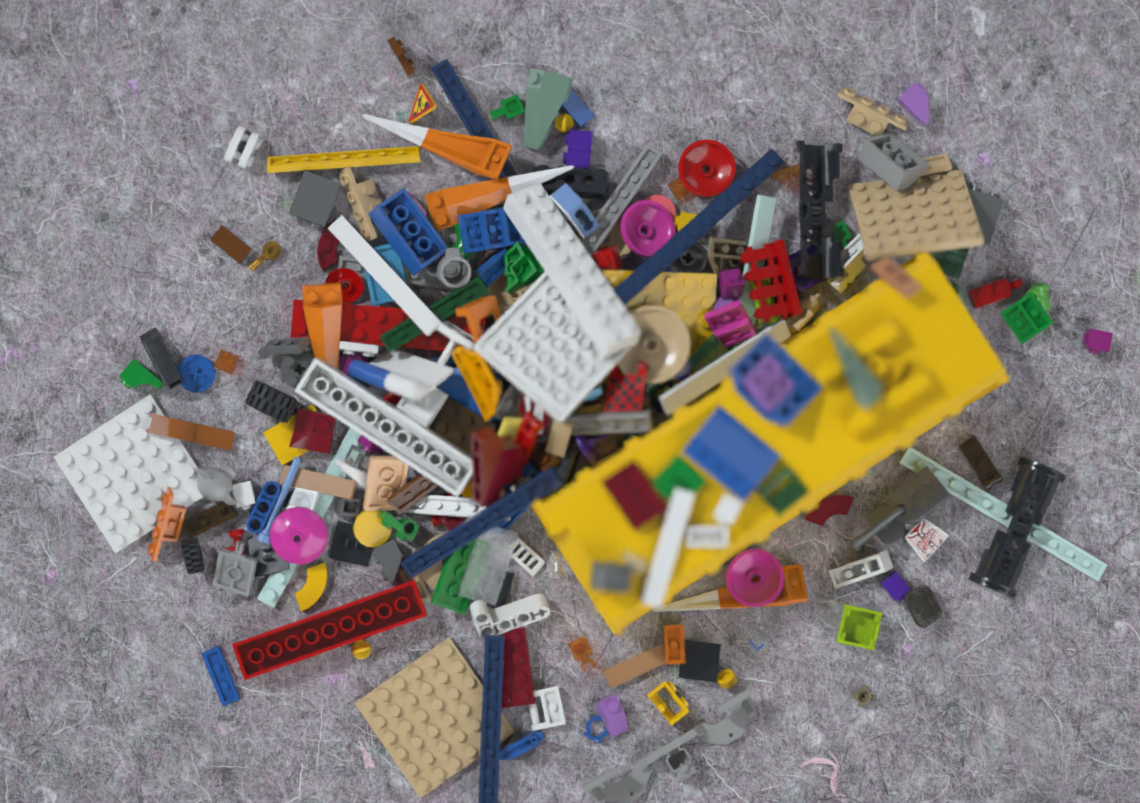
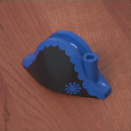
[499,731,545,760]

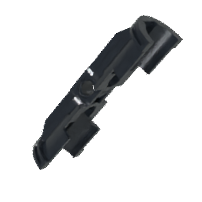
[796,140,844,279]
[968,456,1066,599]

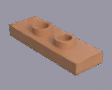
[871,257,921,299]

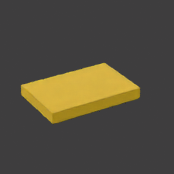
[263,404,318,466]

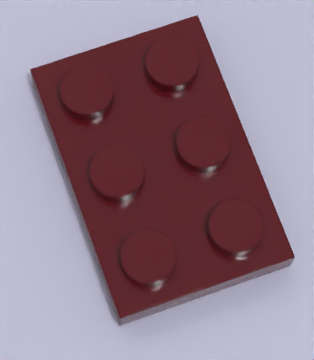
[601,460,667,532]

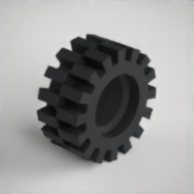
[181,538,204,575]

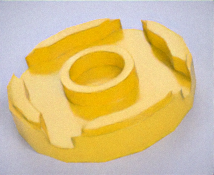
[353,510,392,547]

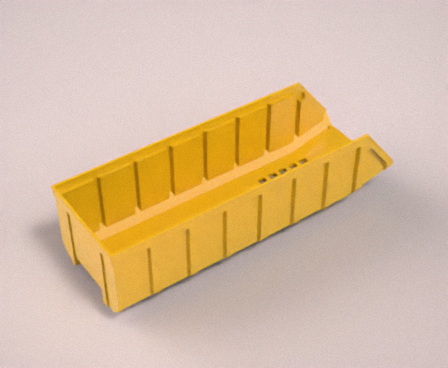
[530,253,1010,636]

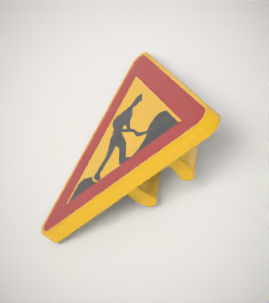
[408,83,437,124]

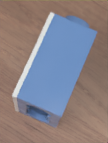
[549,183,600,239]

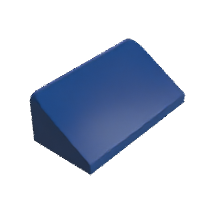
[561,88,595,128]

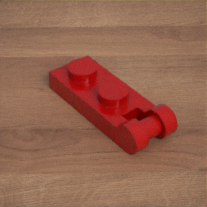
[515,412,544,466]

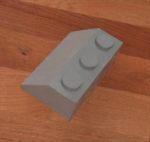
[858,132,930,191]

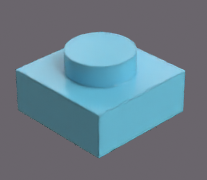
[584,384,603,401]

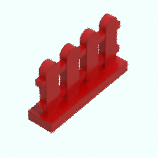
[740,239,803,323]

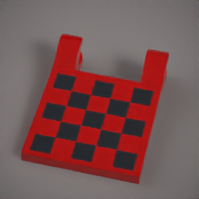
[604,360,650,413]

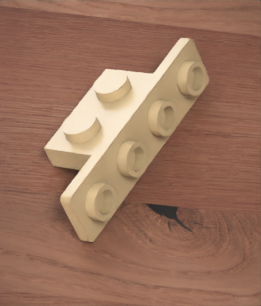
[838,87,910,136]
[339,167,382,243]

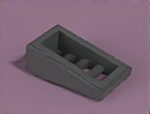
[336,497,364,517]

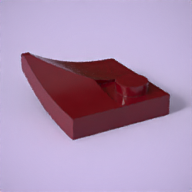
[289,408,337,454]

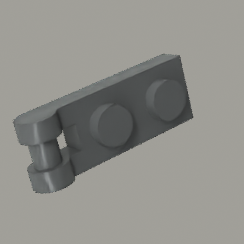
[258,337,311,359]

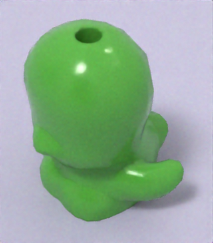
[1025,283,1051,313]

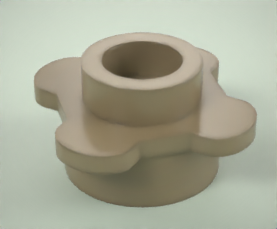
[851,685,874,708]

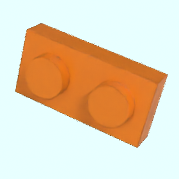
[664,625,686,664]

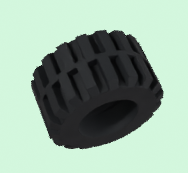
[245,381,298,423]

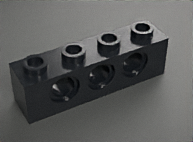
[532,165,610,200]

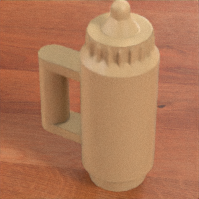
[783,293,821,335]

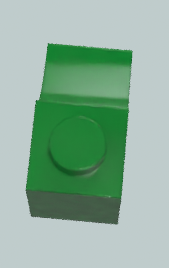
[119,359,164,390]

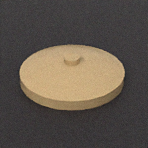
[617,306,691,384]

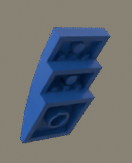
[457,207,527,254]

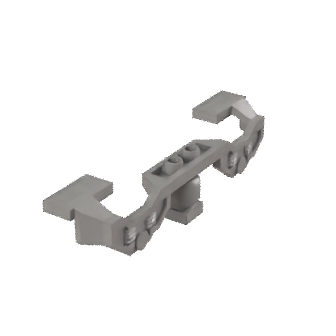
[582,688,757,803]

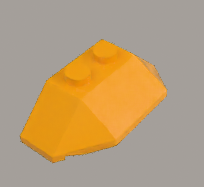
[451,346,503,422]

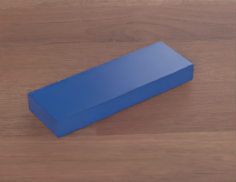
[201,645,241,706]

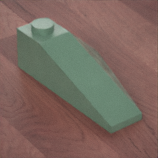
[524,68,574,150]
[828,328,882,410]

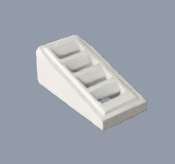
[335,459,368,490]
[687,526,728,547]
[504,536,546,576]

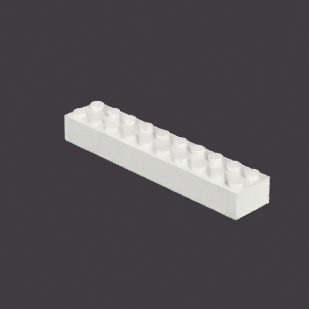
[503,183,641,357]
[295,357,473,497]

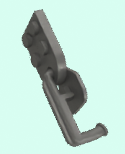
[850,466,952,555]

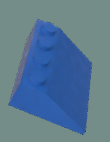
[682,406,781,502]

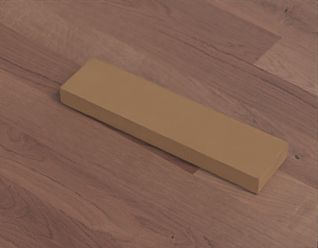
[279,465,357,500]
[602,642,665,689]

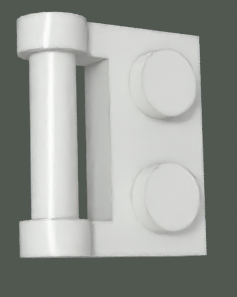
[339,341,380,357]
[529,686,566,731]

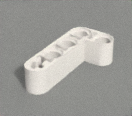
[470,594,550,639]

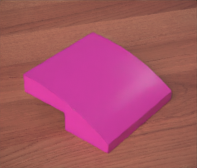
[704,300,757,349]

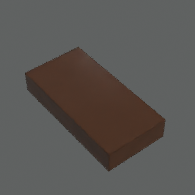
[210,225,252,264]

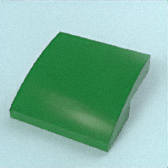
[1000,292,1054,344]

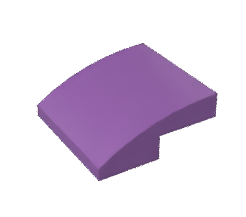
[743,355,794,413]

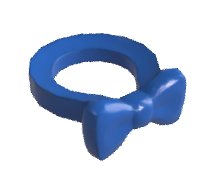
[583,716,608,744]

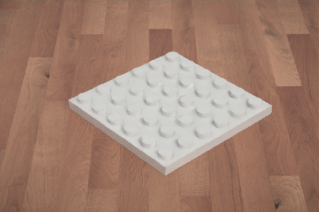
[473,271,639,424]
[54,394,203,553]

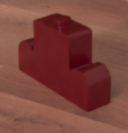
[472,428,524,508]

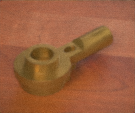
[248,241,281,272]

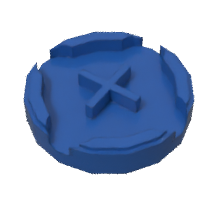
[178,355,216,393]

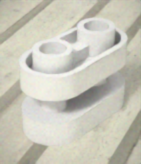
[224,125,263,169]

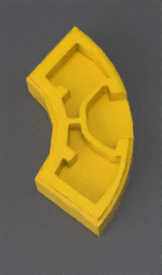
[874,358,906,393]
[295,563,327,611]

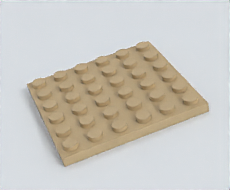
[848,170,984,261]
[355,637,515,798]

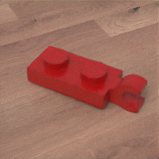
[969,278,1023,309]

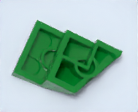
[504,242,545,294]

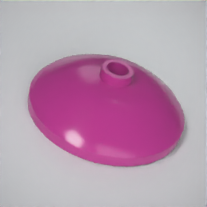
[621,200,675,257]
[270,507,328,564]
[726,549,784,607]

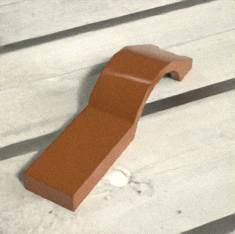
[146,413,235,451]

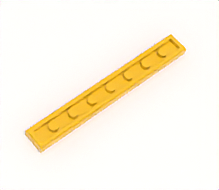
[267,146,420,173]

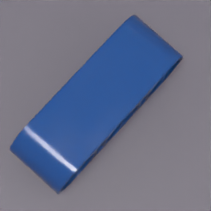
[246,481,281,533]

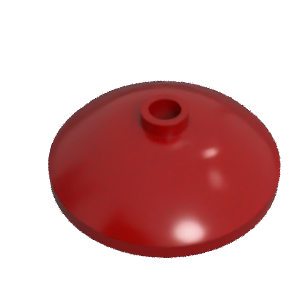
[678,139,736,197]

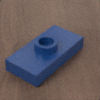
[475,248,507,288]

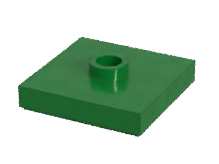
[651,454,707,502]

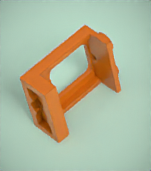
[455,295,502,352]

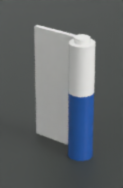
[348,350,454,400]

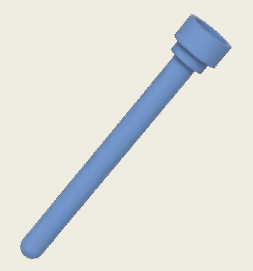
[256,457,301,545]

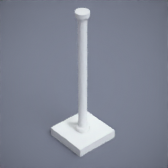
[437,320,475,365]

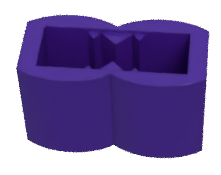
[563,129,593,170]

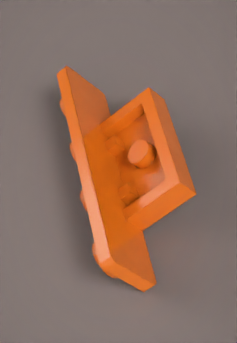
[148,487,186,562]

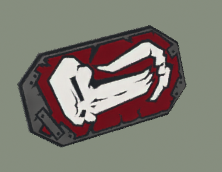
[514,390,554,447]

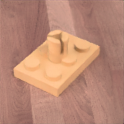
[363,456,408,511]

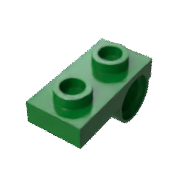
[377,511,418,542]

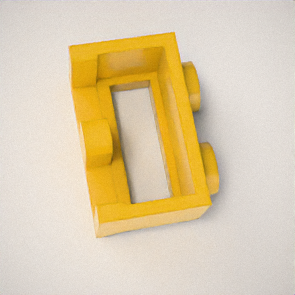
[647,681,690,726]

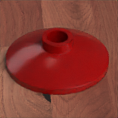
[325,268,363,303]

